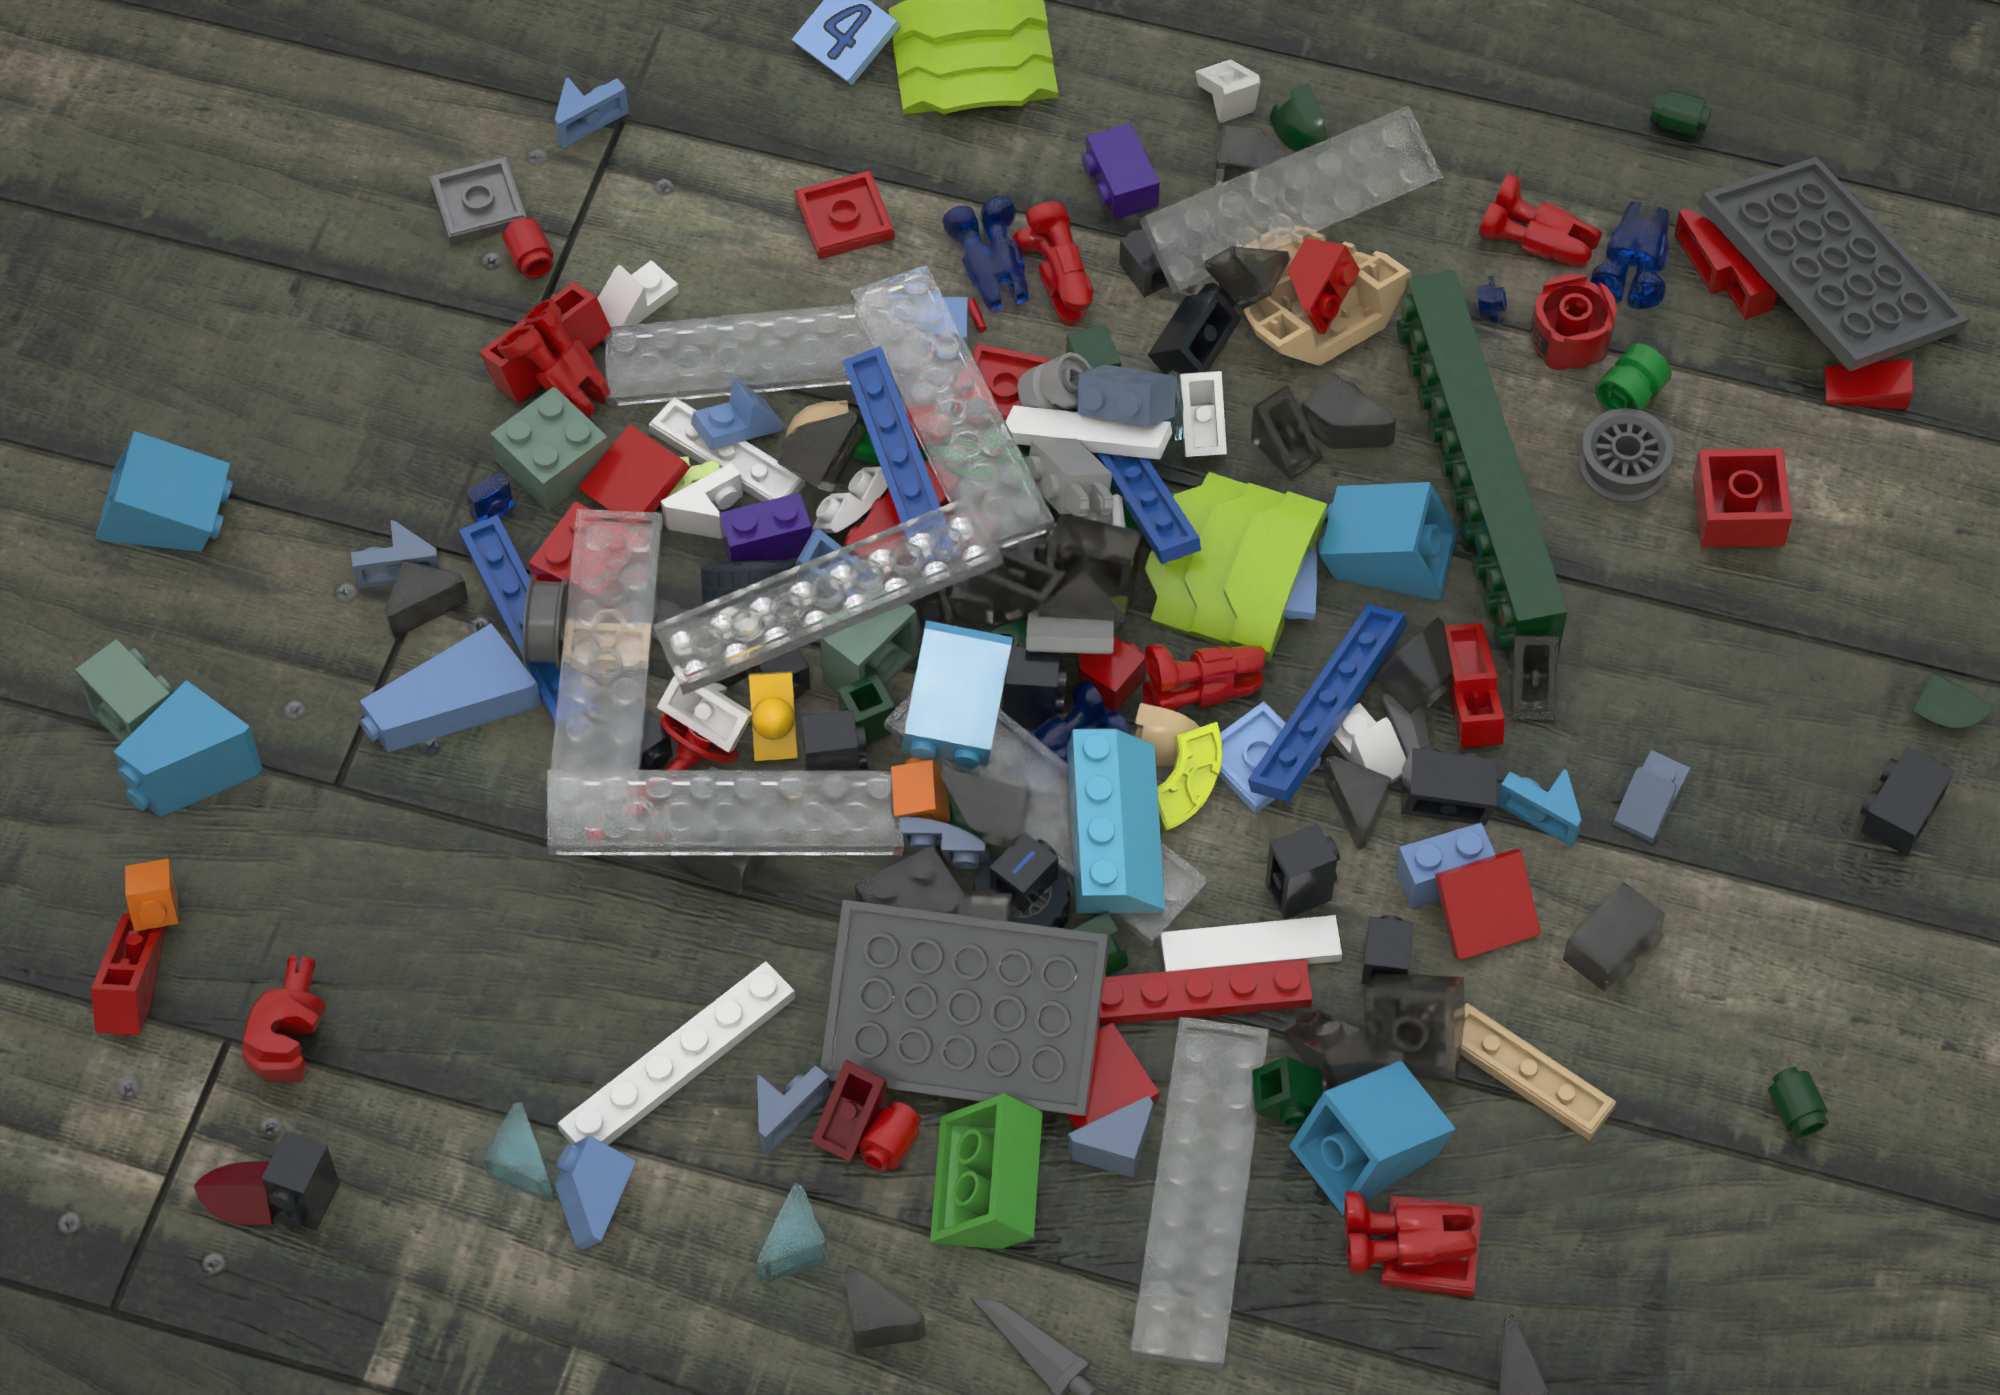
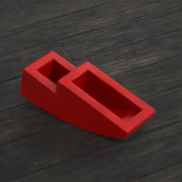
[1674,208,1777,320]
[1440,622,1505,748]

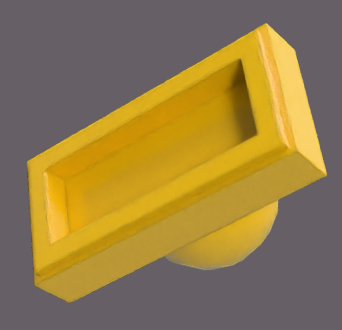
[749,671,798,761]

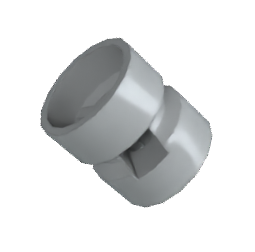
[1018,352,1092,411]

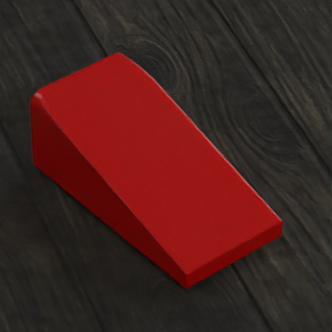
[1825,360,1913,410]

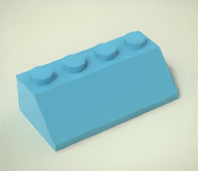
[1067,729,1165,914]

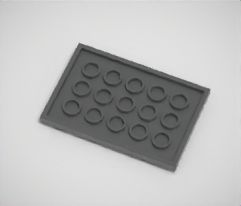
[1697,157,1969,371]
[820,900,1110,1116]

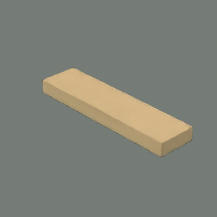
[1440,1003,1616,1141]

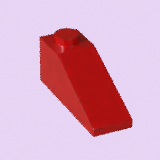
[91,913,166,1036]

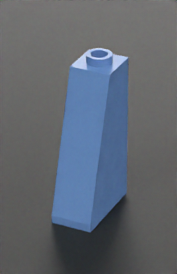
[360,623,541,752]

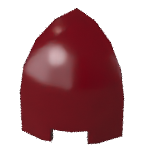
[194,1161,275,1225]

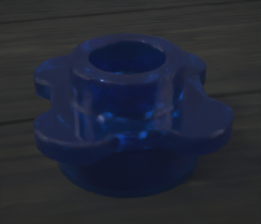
[1478,276,1507,324]

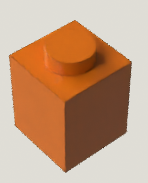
[891,757,950,823]
[125,858,179,932]

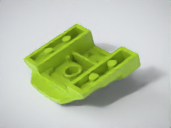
[889,0,1058,115]
[1145,472,1328,662]

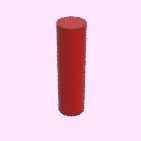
[968,298,987,333]

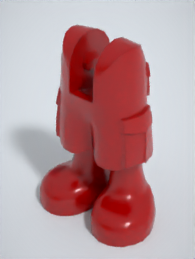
[1479,173,1602,267]
[1012,201,1094,326]
[497,299,611,419]
[1142,644,1265,711]
[1344,1191,1477,1274]

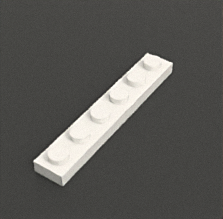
[558,961,795,1145]

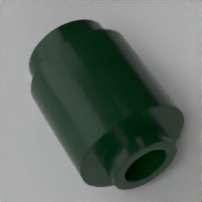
[1650,89,1712,137]
[1768,1067,1829,1138]

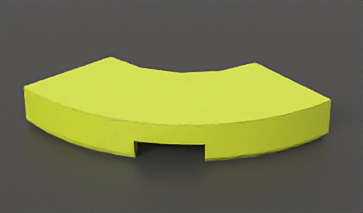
[1157,722,1222,833]

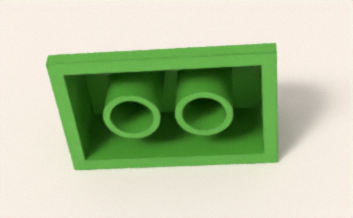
[930,1093,1043,1249]

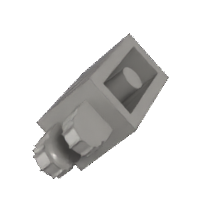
[1024,439,1113,517]

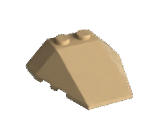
[1219,223,1412,366]

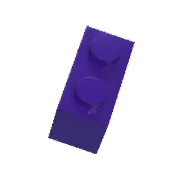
[1082,123,1160,220]
[719,493,812,561]

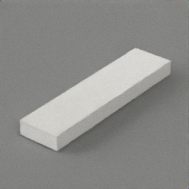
[649,397,805,502]
[1000,405,1172,460]
[1160,915,1342,972]

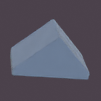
[1068,1096,1153,1178]

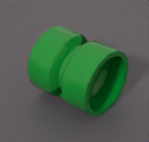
[1595,343,1672,411]

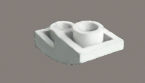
[812,466,888,533]

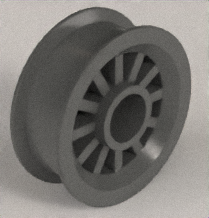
[1579,408,1674,502]
[522,574,570,671]

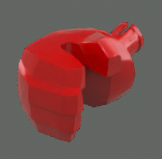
[242,955,326,1083]

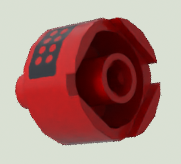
[1530,274,1617,370]

